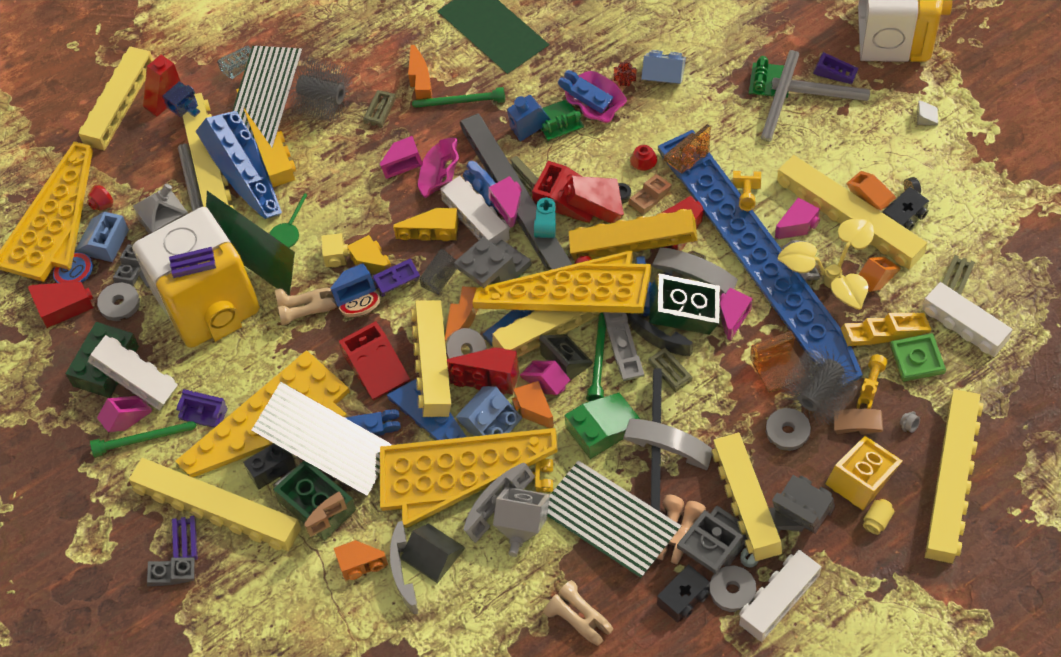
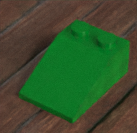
[564,392,640,459]

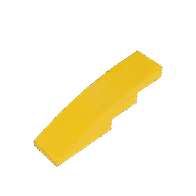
[840,313,932,346]

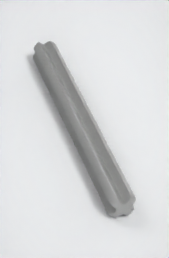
[761,50,799,141]
[771,78,870,101]
[178,143,203,211]

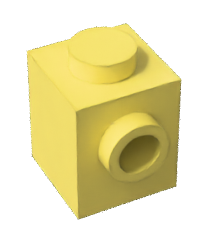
[321,233,349,267]

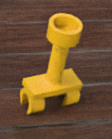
[732,171,761,211]
[857,354,887,409]
[532,459,553,492]

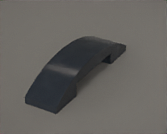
[626,313,693,356]

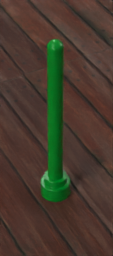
[412,87,505,108]
[586,312,606,402]
[90,421,196,458]

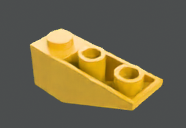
[393,208,459,241]

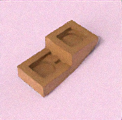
[628,174,672,215]
[834,409,883,435]
[305,491,347,537]

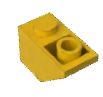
[347,235,391,275]

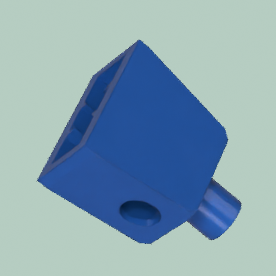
[507,95,551,142]

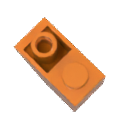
[846,171,896,210]
[334,540,388,581]

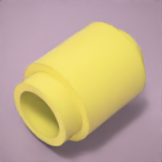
[863,499,895,535]

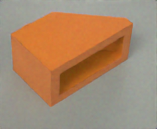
[859,256,901,292]
[511,381,554,428]

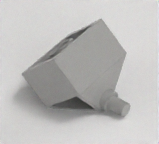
[133,184,188,234]
[493,487,550,557]

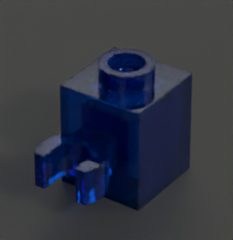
[163,81,200,118]

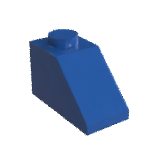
[330,263,376,307]

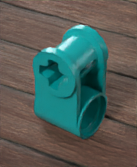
[534,197,556,238]

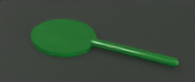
[270,193,307,248]

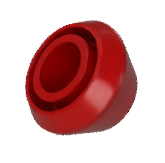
[630,145,658,171]
[87,185,114,211]

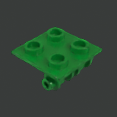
[749,56,789,98]
[541,99,584,141]

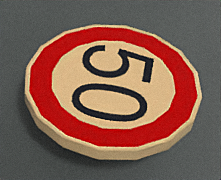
[339,291,380,317]

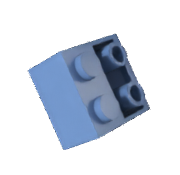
[642,50,686,84]
[75,212,129,262]
[456,386,522,436]

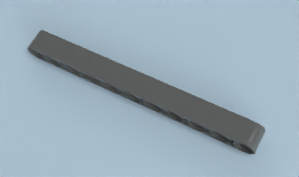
[460,113,572,271]

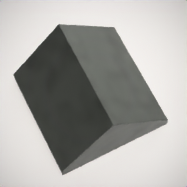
[539,334,593,380]
[401,523,465,584]

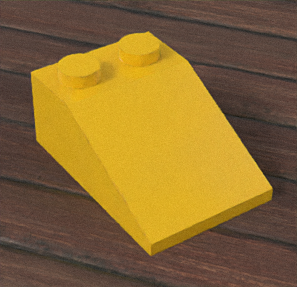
[825,436,902,510]

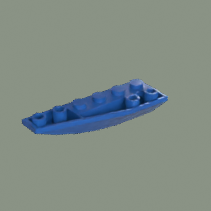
[196,111,282,219]

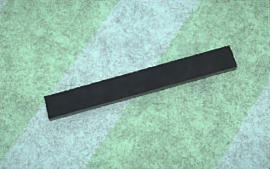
[651,368,662,512]

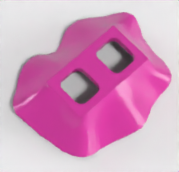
[565,71,627,123]
[418,138,459,198]

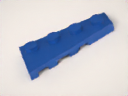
[387,379,466,441]

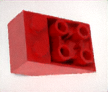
[532,160,593,224]
[339,321,410,401]
[447,347,519,395]

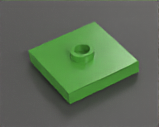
[890,333,946,382]

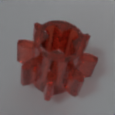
[613,62,637,86]

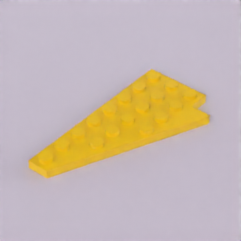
[0,142,93,282]
[473,251,651,313]
[175,350,350,477]
[380,428,558,528]

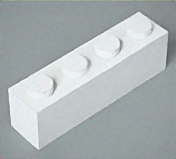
[440,176,510,245]
[922,282,1013,357]
[88,335,178,411]
[739,550,822,642]

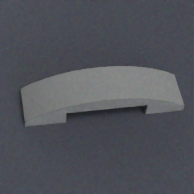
[652,247,738,295]
[603,312,644,381]
[623,419,712,470]
[463,463,535,543]
[390,521,418,614]

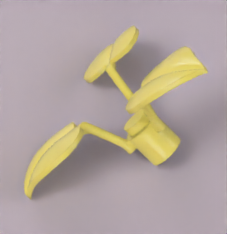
[778,219,874,310]

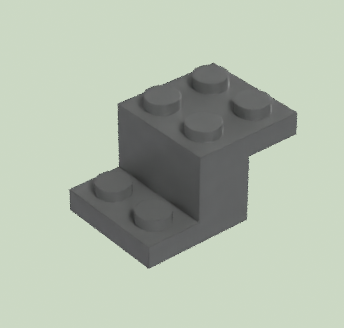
[454,237,532,288]
[772,475,835,534]
[677,506,747,574]

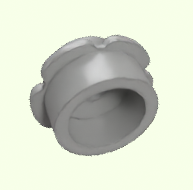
[900,411,920,433]

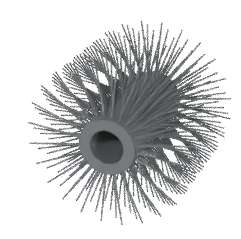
[288,56,353,123]
[780,346,862,425]

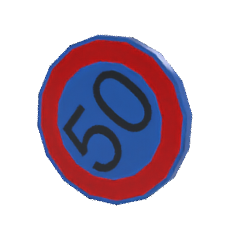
[53,252,93,283]

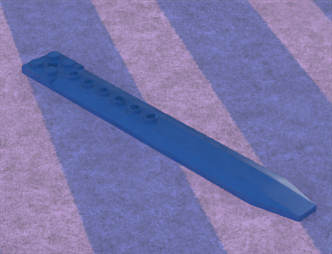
[658,130,863,387]

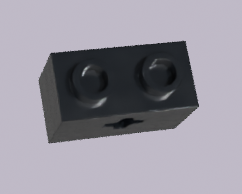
[883,187,929,231]
[243,443,297,490]
[657,564,710,623]

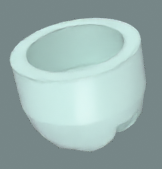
[740,548,758,567]

